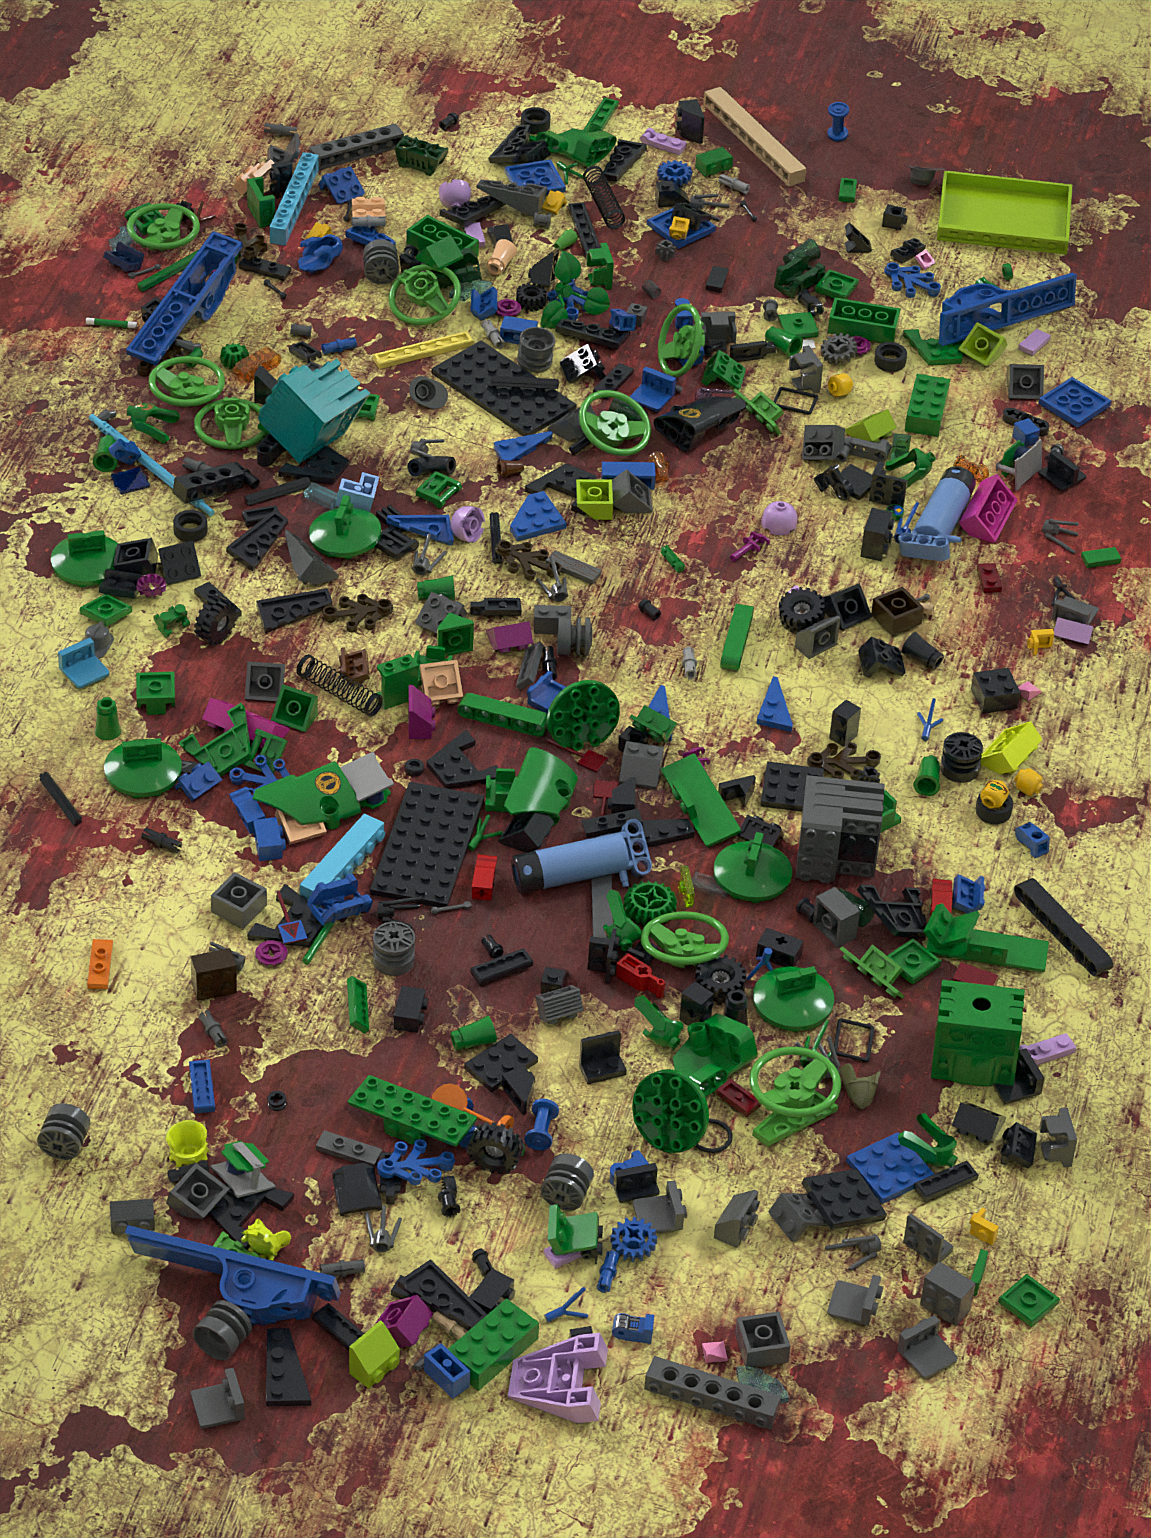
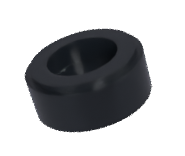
[405,759,424,777]

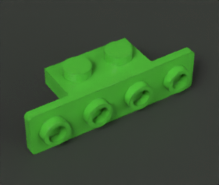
[733,388,784,435]
[840,945,905,999]

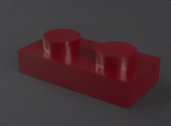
[977,563,1002,593]
[716,1078,761,1117]

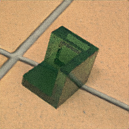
[891,433,911,460]

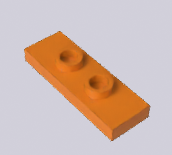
[87,939,113,989]

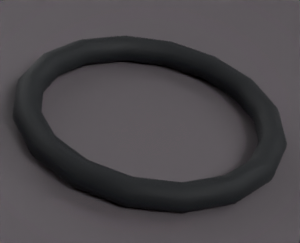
[695,1118,733,1153]

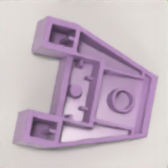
[508,1333,608,1423]

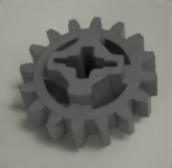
[820,333,858,365]

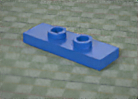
[189,1060,215,1113]

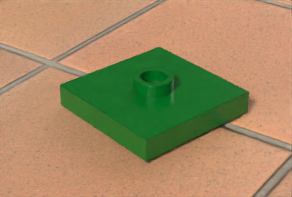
[815,269,859,299]
[778,312,819,338]
[79,594,132,626]
[887,939,941,985]
[998,1274,1060,1327]

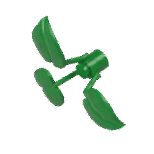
[540,251,610,329]

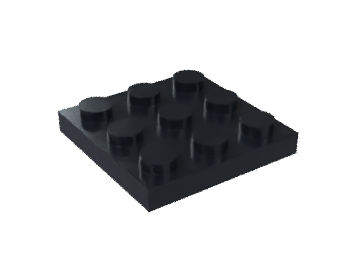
[761,761,824,812]
[801,1169,887,1230]

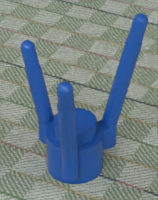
[893,502,919,544]

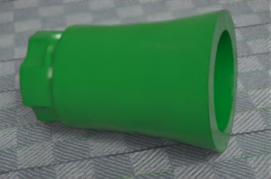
[765,326,803,357]
[93,435,118,472]
[417,575,455,600]
[95,697,121,740]
[913,755,940,796]
[450,1015,497,1051]

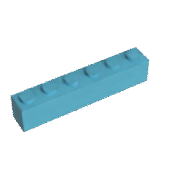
[300,814,385,907]

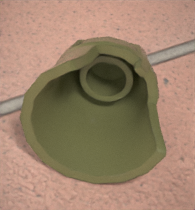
[839,1063,881,1109]

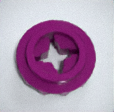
[496,299,521,318]
[849,336,871,356]
[137,574,166,599]
[255,940,287,967]

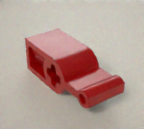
[471,854,497,901]
[930,878,952,917]
[616,953,665,999]

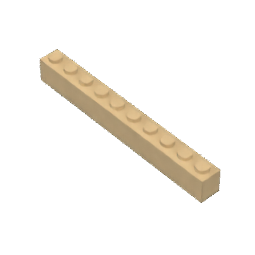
[704,87,806,186]

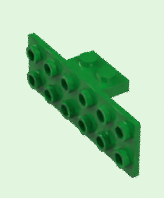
[661,754,741,848]
[926,929,1049,972]
[348,1075,477,1146]

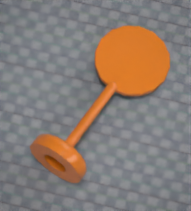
[432,1084,514,1129]

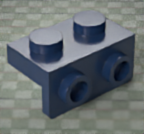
[103,241,144,272]

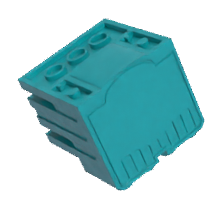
[258,359,370,464]

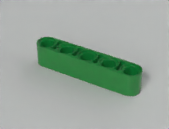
[720,603,754,671]
[457,693,547,737]

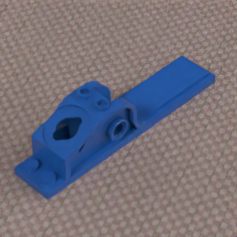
[126,231,243,366]
[939,272,1077,346]
[125,1225,341,1326]

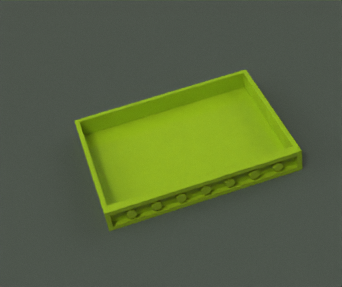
[937,171,1072,255]

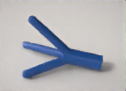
[917,698,943,741]
[747,948,773,980]
[544,1287,588,1322]

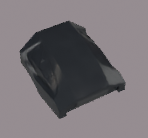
[332,1163,382,1217]

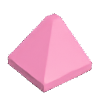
[915,249,935,270]
[1018,681,1041,701]
[702,1341,728,1363]

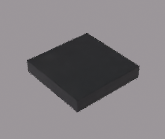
[830,464,872,500]

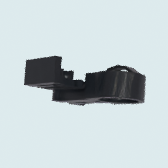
[813,464,854,501]

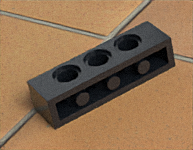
[172,462,245,504]

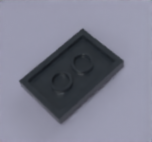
[464,1034,538,1093]

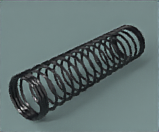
[583,166,625,229]
[296,654,383,717]

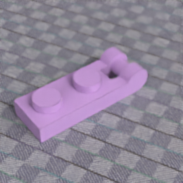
[640,128,687,155]
[1019,1033,1076,1065]

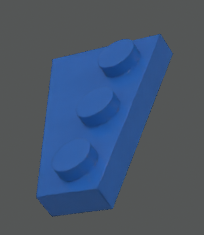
[345,227,396,246]

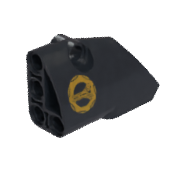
[653,397,746,452]

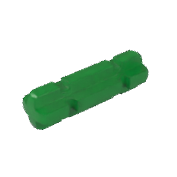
[661,545,685,573]

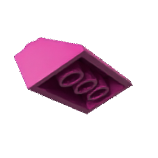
[959,474,1017,543]
[202,698,290,748]

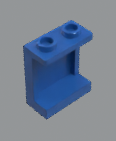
[527,671,566,714]

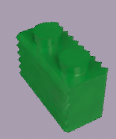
[695,147,733,177]

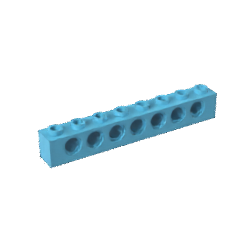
[270,152,319,246]

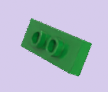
[347,976,369,1034]

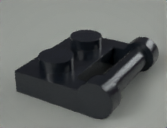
[375,525,419,560]

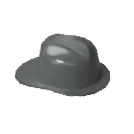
[907,165,945,185]
[409,376,448,409]
[82,621,114,659]

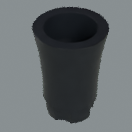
[901,632,944,670]
[723,989,748,1026]

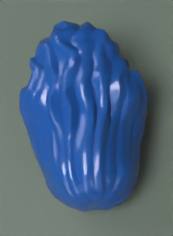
[298,234,343,273]

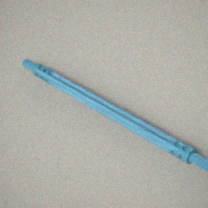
[89,414,215,516]

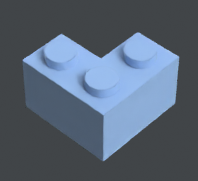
[335,472,379,512]

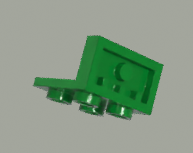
[701,350,746,390]
[629,705,678,743]
[923,903,980,949]
[547,1204,598,1255]

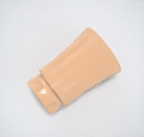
[486,239,517,275]

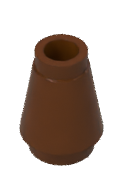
[496,460,524,477]

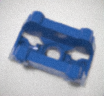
[307,874,373,925]

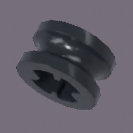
[267,1091,287,1111]

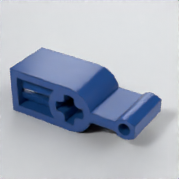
[229,787,266,834]

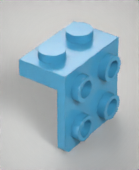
[58,638,109,689]

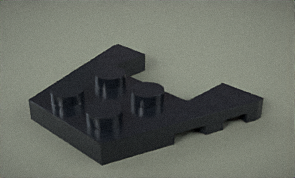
[278,446,350,484]
[525,464,597,516]
[426,730,499,789]
[247,884,325,947]
[856,884,927,938]
[208,1183,294,1250]

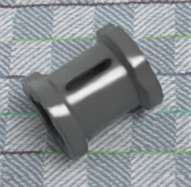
[533,212,551,228]
[763,299,778,321]

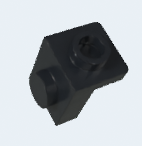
[627,940,659,966]

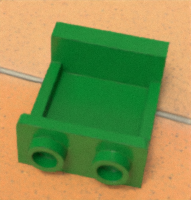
[247,176,275,228]
[376,654,419,710]

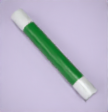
[86,318,137,329]

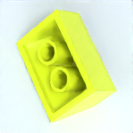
[981,721,1043,775]

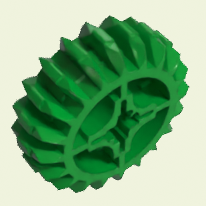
[623,880,677,927]

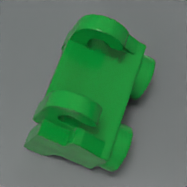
[153,604,190,638]

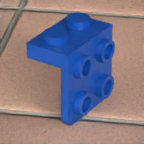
[318,166,365,205]
[630,367,676,412]

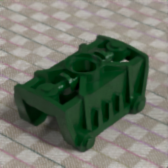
[395,135,448,176]
[431,247,482,288]
[774,252,825,298]

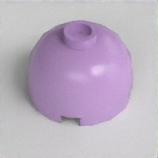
[439,179,471,209]
[762,501,798,535]
[451,506,485,542]

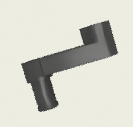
[836,437,892,463]

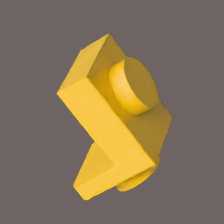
[542,190,567,215]
[669,216,690,240]
[306,222,334,239]
[1027,629,1054,655]
[969,1207,999,1245]

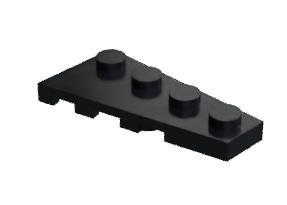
[439,195,506,226]
[266,1328,311,1406]

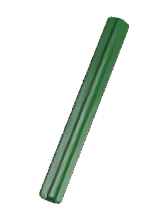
[137,250,199,292]

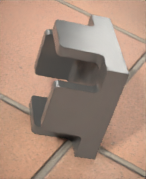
[701,312,737,352]
[789,345,823,394]
[1039,1108,1077,1167]

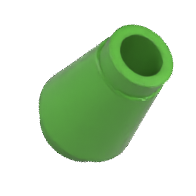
[554,229,578,251]

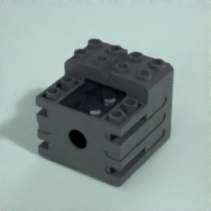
[796,775,885,883]

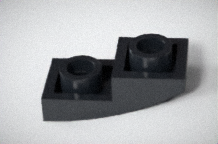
[890,238,926,263]

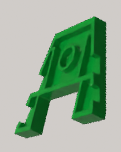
[903,329,965,365]
[178,703,252,777]

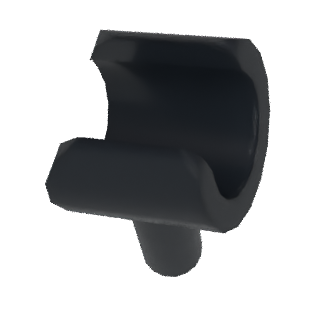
[703,342,723,358]

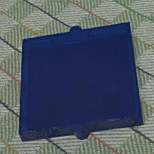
[111,467,150,495]

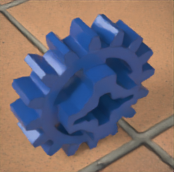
[657,160,692,186]
[610,1217,657,1262]

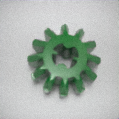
[220,343,249,370]

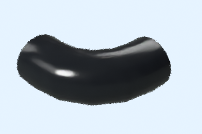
[407,456,456,477]

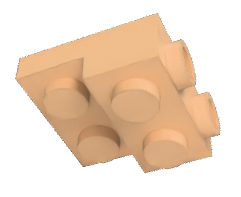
[233,159,275,195]
[352,197,386,220]
[419,660,463,707]
[275,809,327,845]

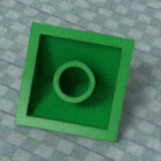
[416,235,463,271]
[437,612,474,656]
[271,684,318,732]

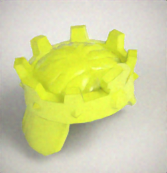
[165,1120,210,1167]
[241,1219,291,1261]

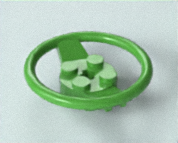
[127,203,200,251]
[389,264,461,325]
[658,303,705,378]
[148,356,225,407]
[579,390,651,456]
[194,397,267,450]
[640,912,729,968]
[749,1047,841,1117]

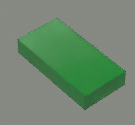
[838,178,857,203]
[1081,547,1121,568]
[971,1249,988,1297]

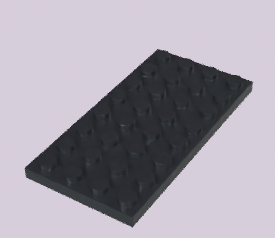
[431,340,577,436]
[370,782,484,908]

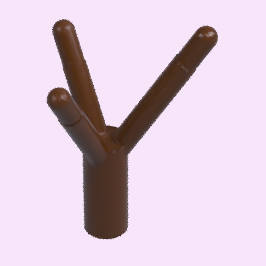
[188,201,216,232]

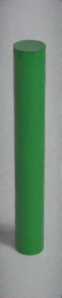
[302,922,335,965]

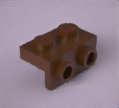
[339,647,370,685]

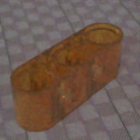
[233,347,282,383]

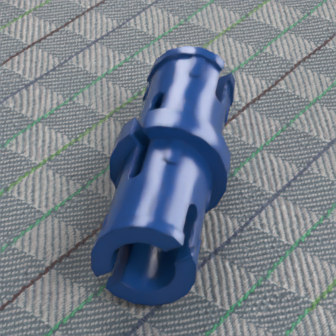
[321,337,357,355]
[597,1250,620,1293]

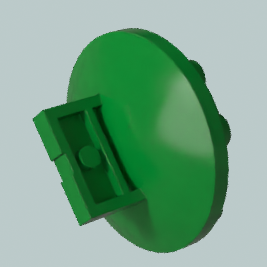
[309,495,381,559]
[51,530,118,587]
[547,680,620,751]
[104,738,182,798]
[713,832,792,903]
[753,966,834,1032]
[632,1069,709,1153]

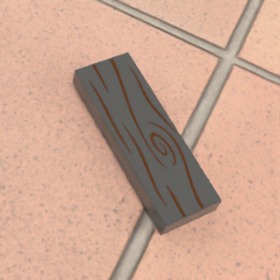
[545,551,602,584]

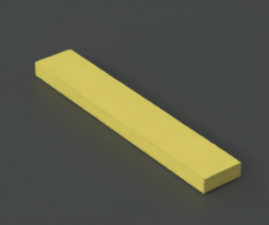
[373,331,474,369]

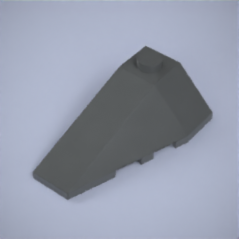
[476,179,548,216]
[285,530,339,585]

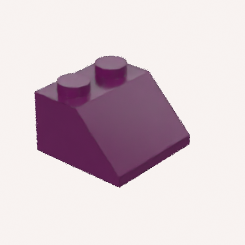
[486,621,533,653]
[408,685,435,739]
[374,1295,434,1348]

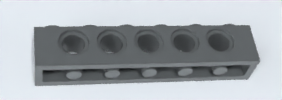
[309,123,404,170]
[644,1356,781,1430]

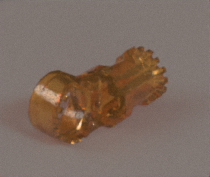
[649,451,670,483]
[953,455,989,482]

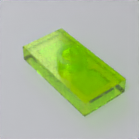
[678,865,695,908]

